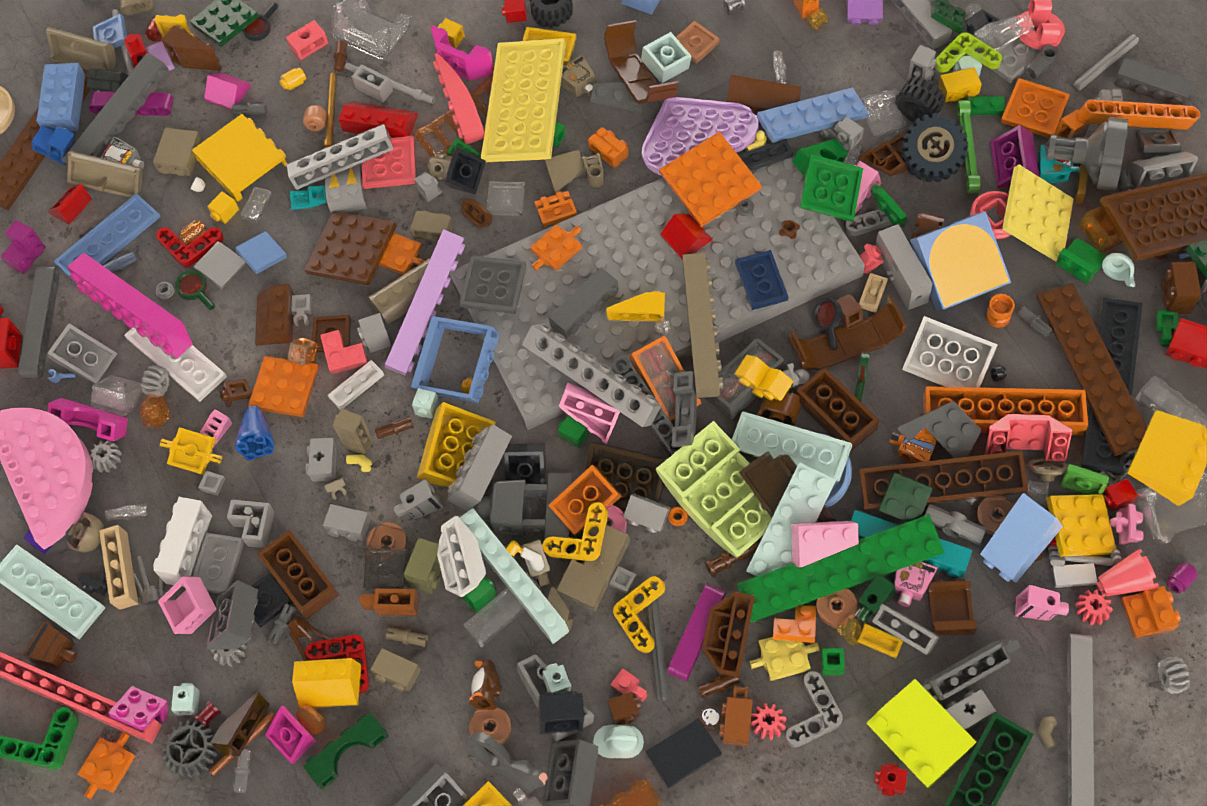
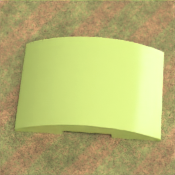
[656,421,772,558]

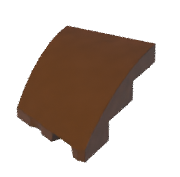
[857,132,910,176]

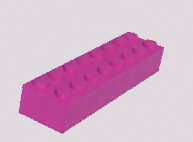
[67,253,193,359]

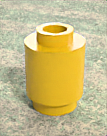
[279,68,306,91]

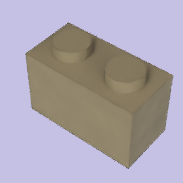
[410,210,453,242]
[370,648,421,692]

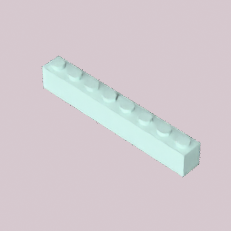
[460,508,569,644]

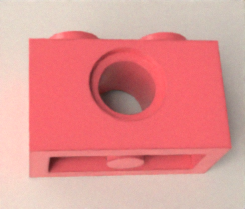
[286,20,328,60]

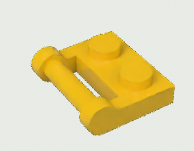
[155,14,194,37]

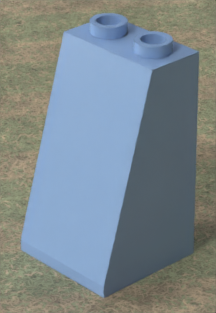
[980,493,1063,583]

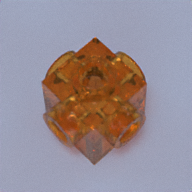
[139,397,170,428]

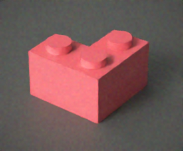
[320,330,368,375]

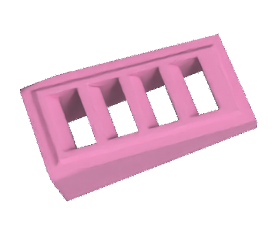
[200,409,232,448]

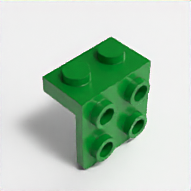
[1056,238,1106,284]

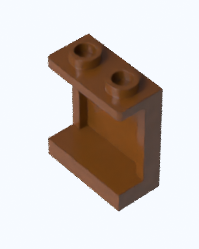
[927,579,977,636]

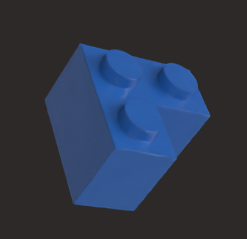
[31,126,74,165]

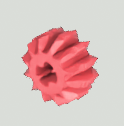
[1075,590,1112,626]
[750,703,786,740]

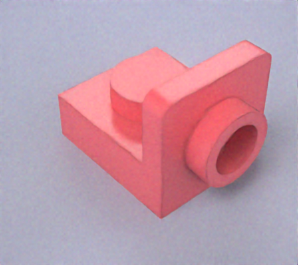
[859,244,884,274]

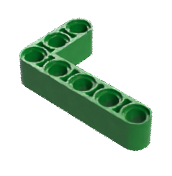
[0,707,79,770]

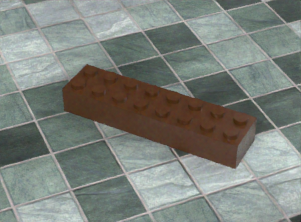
[859,451,1028,511]

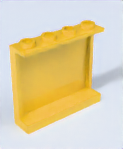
[192,114,287,202]

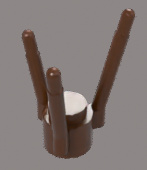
[288,617,337,661]

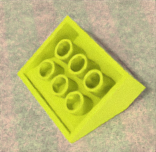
[867,679,977,788]

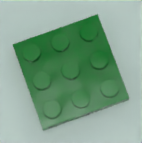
[799,154,864,222]

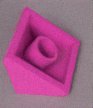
[204,73,251,110]
[265,706,317,764]

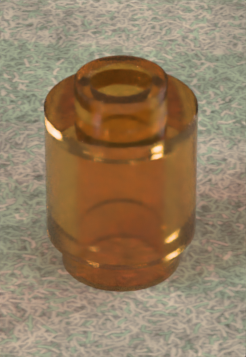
[178,220,206,245]
[296,704,326,735]

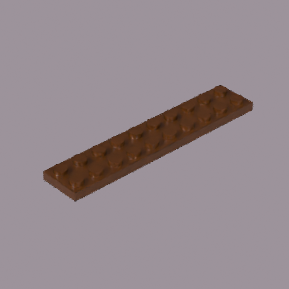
[0,68,91,211]
[1036,283,1147,456]

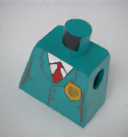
[1037,145,1081,183]

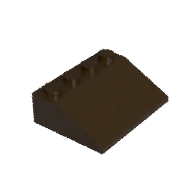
[585,442,667,512]

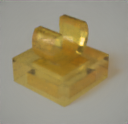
[836,618,861,646]

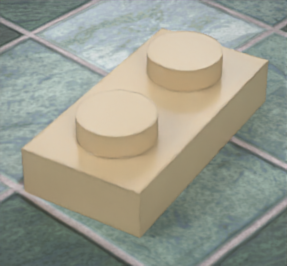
[859,273,888,313]

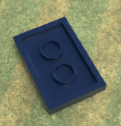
[735,250,789,310]

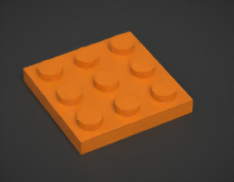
[1000,78,1070,139]
[248,356,319,417]

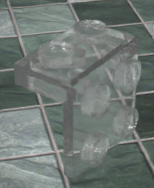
[862,88,906,137]

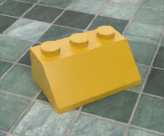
[292,658,361,708]

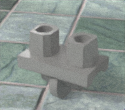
[782,363,809,394]

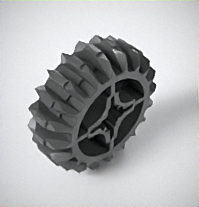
[161,720,217,777]

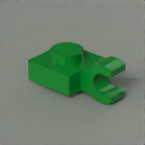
[1156,310,1178,346]

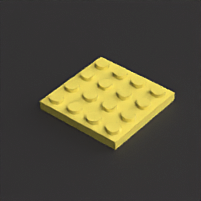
[1002,165,1074,261]

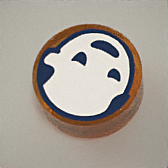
[700,706,721,729]

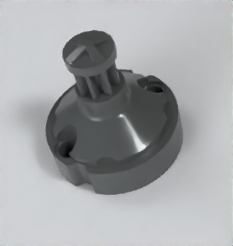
[1045,117,1128,191]

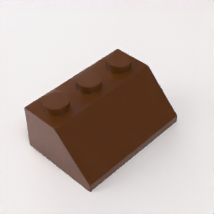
[255,284,294,346]

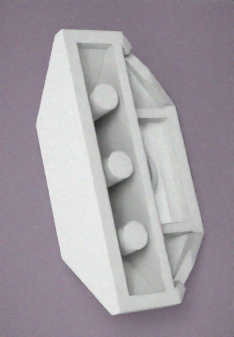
[437,516,486,597]

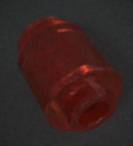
[145,16,162,42]

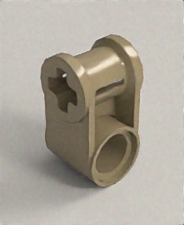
[120,0,154,15]
[582,152,604,188]

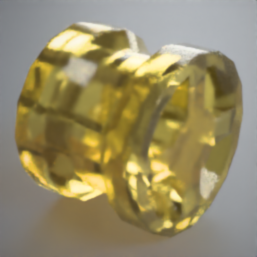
[807,8,828,30]

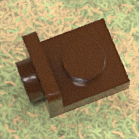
[220,379,252,407]

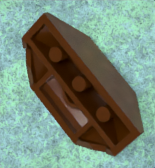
[702,592,755,678]

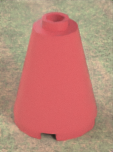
[1095,549,1158,597]

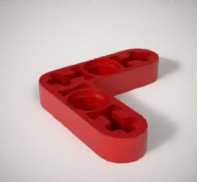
[156,227,224,267]
[305,635,370,694]

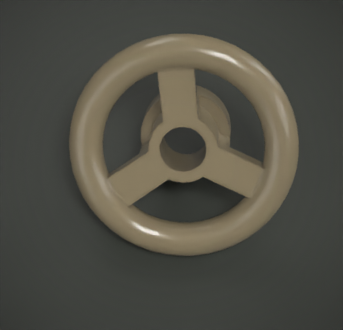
[1027,458,1068,482]

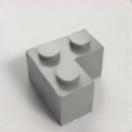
[227,500,275,548]

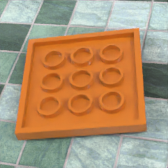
[659,131,762,227]

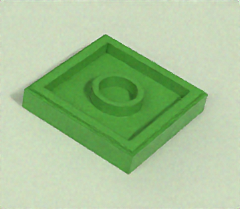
[1060,464,1110,495]

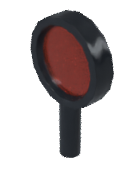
[242,2,279,41]
[813,298,842,350]

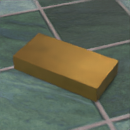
[1075,164,1088,204]

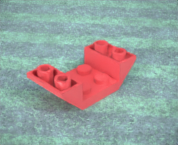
[985,414,1072,462]

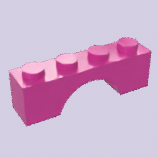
[47,398,128,442]

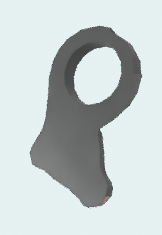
[465,732,547,793]

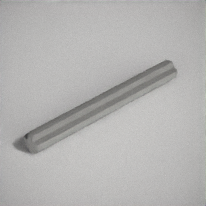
[1074,34,1139,90]

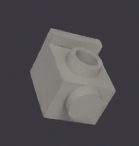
[834,117,864,150]
[414,171,442,202]

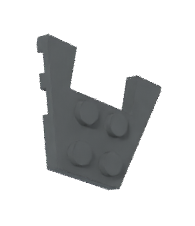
[896,401,981,459]

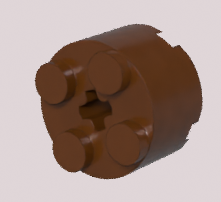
[910,211,945,244]
[757,392,801,426]

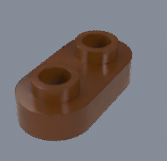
[461,199,492,228]

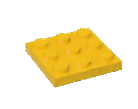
[1046,494,1117,557]

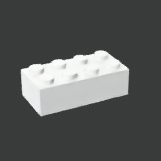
[153,497,212,587]

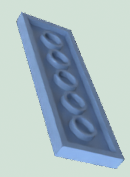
[757,87,869,143]
[54,193,160,284]

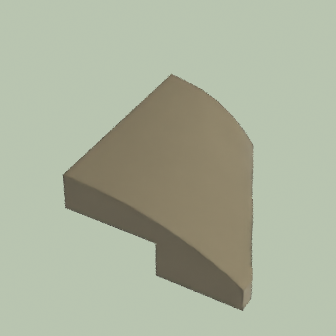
[545,149,585,194]

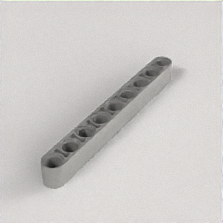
[1067,634,1094,806]

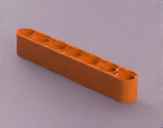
[1077,99,1200,130]

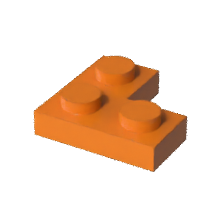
[773,605,816,643]

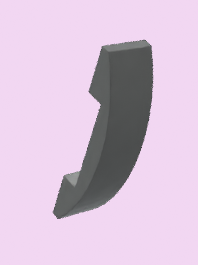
[672,371,697,447]

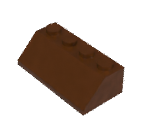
[726,75,801,115]

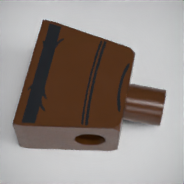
[23,621,78,668]

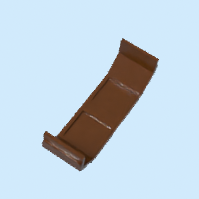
[604,20,679,104]
[789,295,906,371]

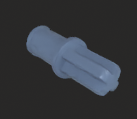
[102,252,137,273]

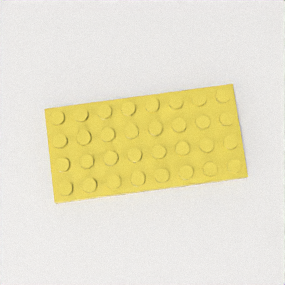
[481,38,566,162]

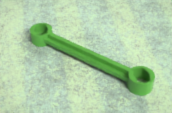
[957,100,980,194]

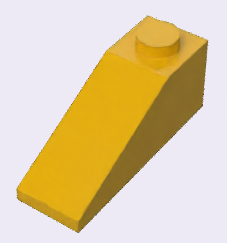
[607,291,665,322]

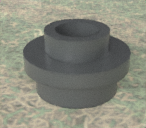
[735,198,754,216]

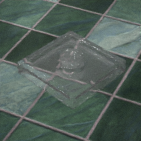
[486,181,525,216]

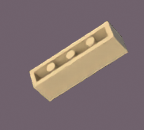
[99,525,138,610]

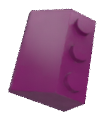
[990,125,1040,188]

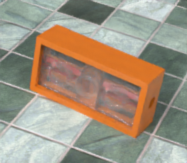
[627,335,702,421]

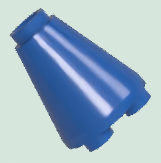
[235,406,274,460]

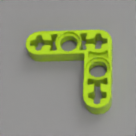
[935,33,1002,73]

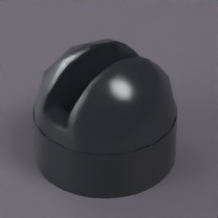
[991,365,1007,382]

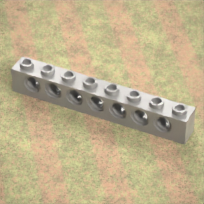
[522,323,662,427]

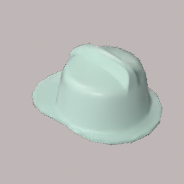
[593,725,644,758]

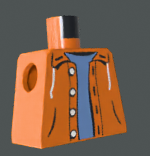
[1055,109,1090,139]
[889,428,937,463]

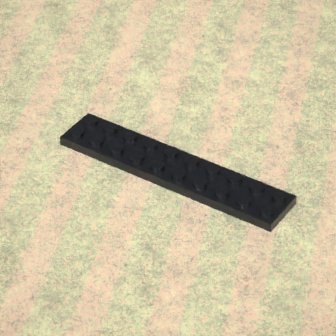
[1081,297,1143,474]

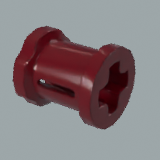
[193,701,221,728]

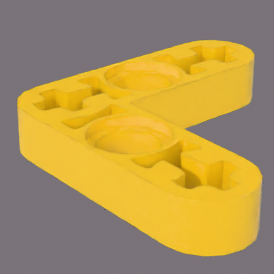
[542,502,608,561]
[613,576,665,653]

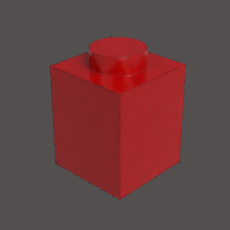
[501,0,527,23]
[1103,479,1138,512]

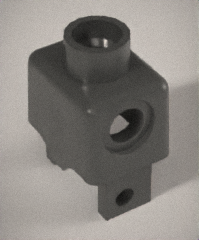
[478,480,548,536]

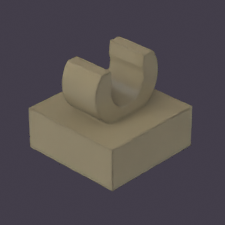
[324,476,346,500]

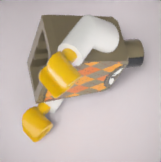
[506,539,550,587]

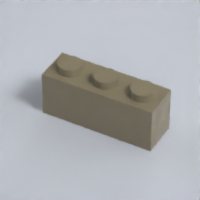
[333,409,373,456]

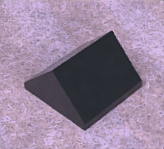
[444,147,486,194]

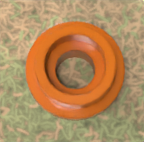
[668,507,688,527]

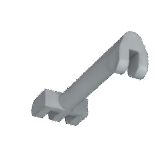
[1048,545,1122,567]

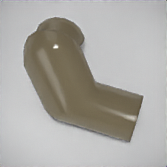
[1038,716,1057,749]

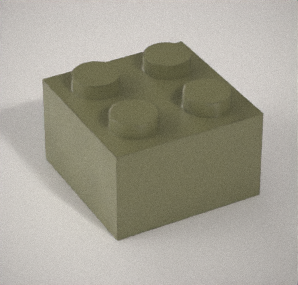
[404,538,441,595]

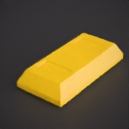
[857,624,903,658]

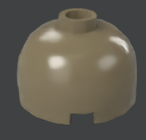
[67,512,104,553]

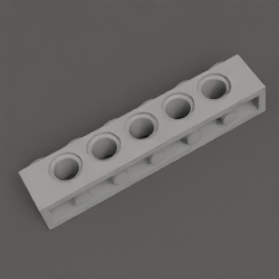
[287,124,394,190]

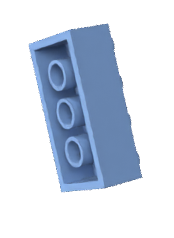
[37,63,85,132]

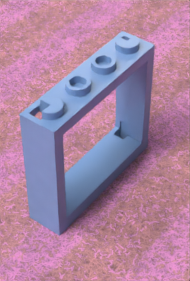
[411,316,499,404]

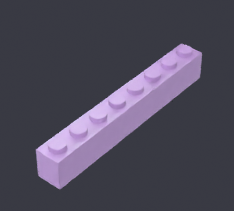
[385,229,465,376]

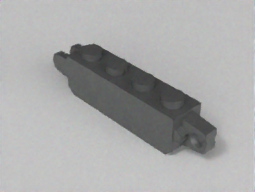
[922,639,1021,701]

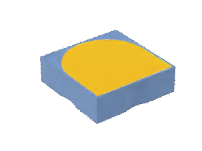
[910,211,1011,310]

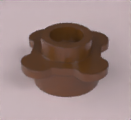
[779,220,800,239]

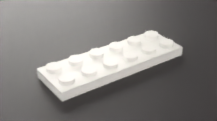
[124,328,227,402]

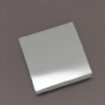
[193,242,246,289]

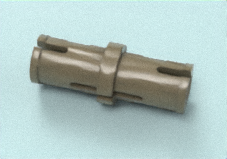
[385,627,428,647]

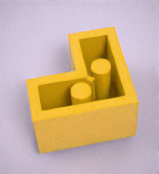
[734,355,794,401]

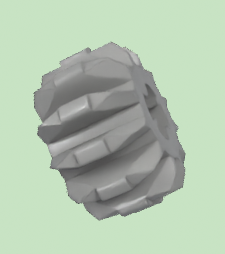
[141,366,171,398]
[88,440,122,473]
[211,644,247,667]
[1157,656,1191,694]

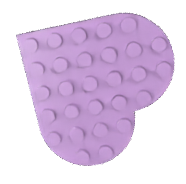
[642,97,759,175]

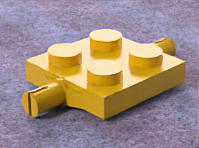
[160,427,222,475]

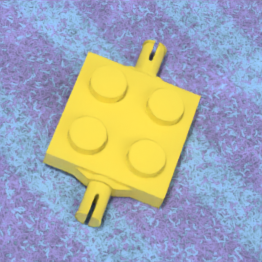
[749,637,819,681]

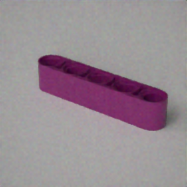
[88,91,174,116]
[667,584,726,682]

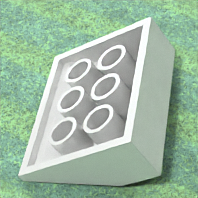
[902,316,998,388]

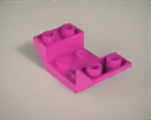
[431,25,494,81]

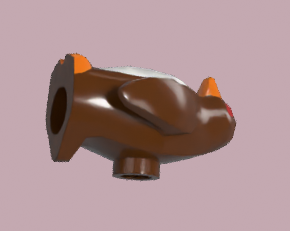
[469,660,502,710]

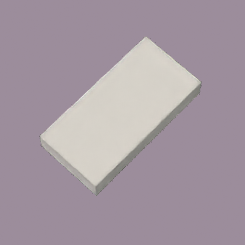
[1051,563,1097,588]

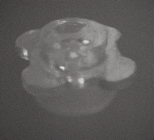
[655,317,669,338]

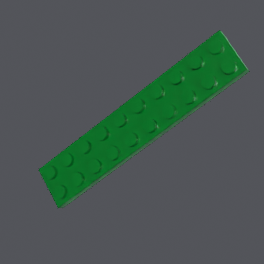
[737,515,945,623]

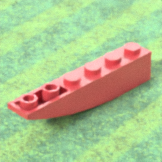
[433,53,484,144]

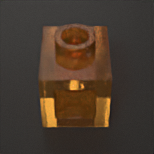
[287,338,318,365]

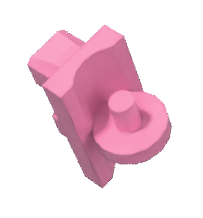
[1110,504,1143,545]

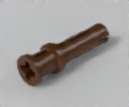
[704,538,761,577]

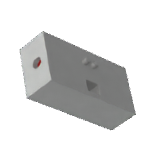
[876,224,933,310]

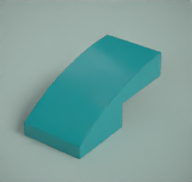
[290,186,327,210]

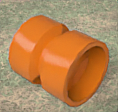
[985,294,1015,328]

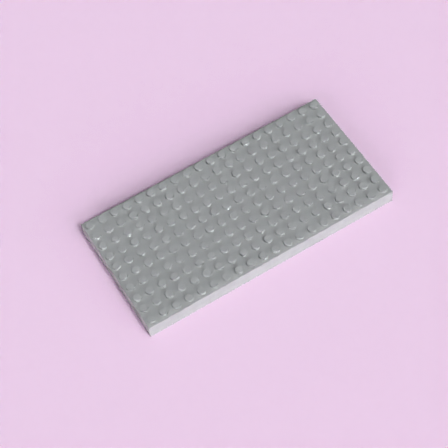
[449,132,865,430]

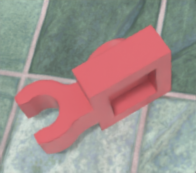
[610,668,648,702]

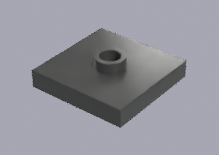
[1135,128,1182,153]

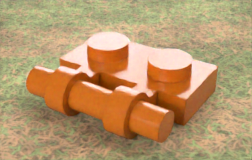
[534,191,577,227]

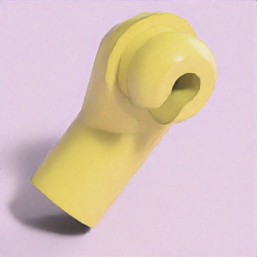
[745,131,767,152]
[346,454,372,472]

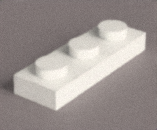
[328,360,384,410]

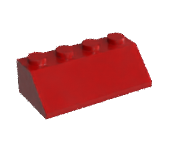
[338,101,418,138]
[1165,318,1207,369]

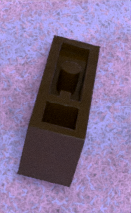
[210,692,270,757]

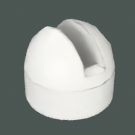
[191,177,205,192]

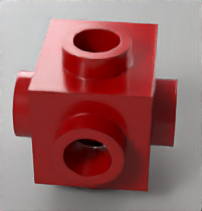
[874,763,908,797]

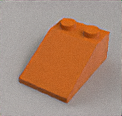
[548,465,622,535]

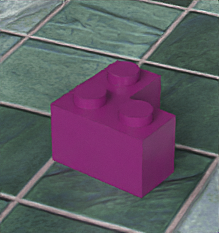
[0,220,46,274]

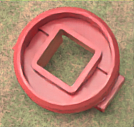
[1016,0,1065,50]
[970,191,1011,239]

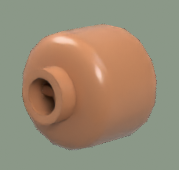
[303,105,327,131]

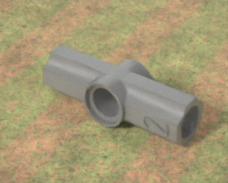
[925,504,987,545]

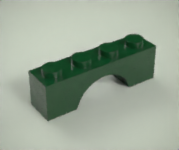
[303,712,389,790]

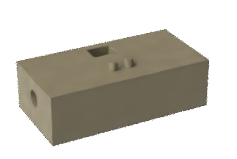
[557,520,631,612]

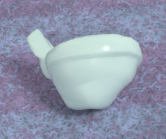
[1102,253,1135,287]

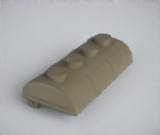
[46,27,116,71]
[67,150,143,198]
[368,258,449,325]

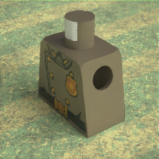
[560,55,596,97]

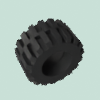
[529,0,573,28]
[895,77,945,122]

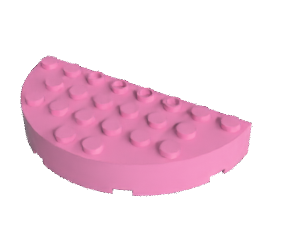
[0,408,93,549]

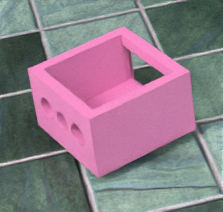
[158,576,217,634]

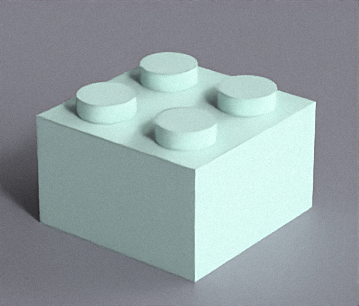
[641,32,692,84]

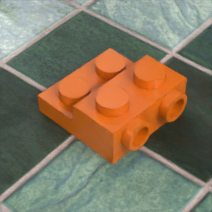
[1121,586,1181,639]

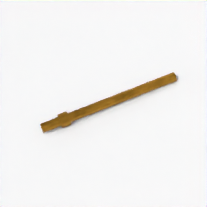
[323,73,337,149]

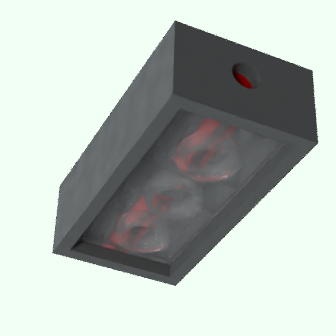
[705,338,786,420]

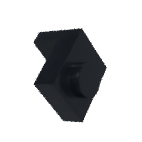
[78,572,108,596]

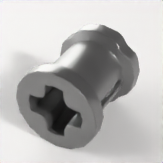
[723,0,746,15]

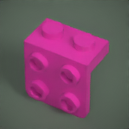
[109,686,168,730]

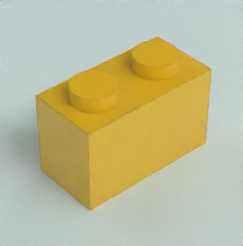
[938,67,981,103]

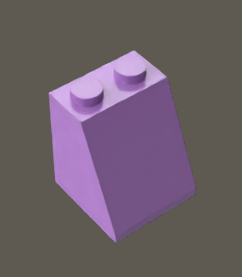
[846,0,883,25]

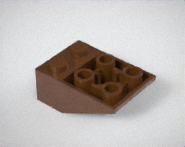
[161,26,222,71]

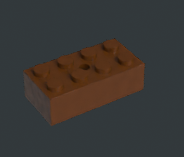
[796,368,879,452]
[257,530,339,620]

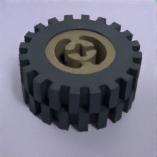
[901,113,968,182]

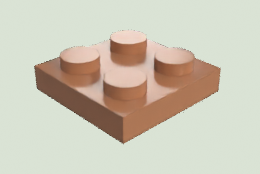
[676,21,720,64]

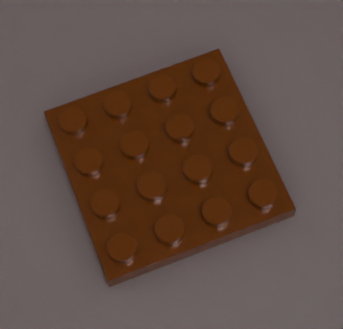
[304,211,397,286]

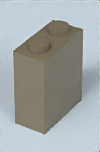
[153,128,203,176]

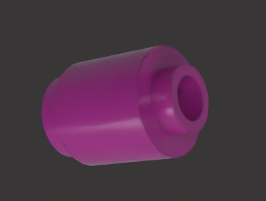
[1167,563,1198,594]

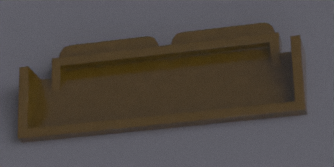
[739,451,837,523]

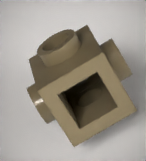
[428,153,452,180]

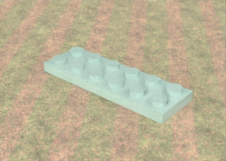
[732,411,852,482]
[746,462,836,576]
[0,544,106,640]

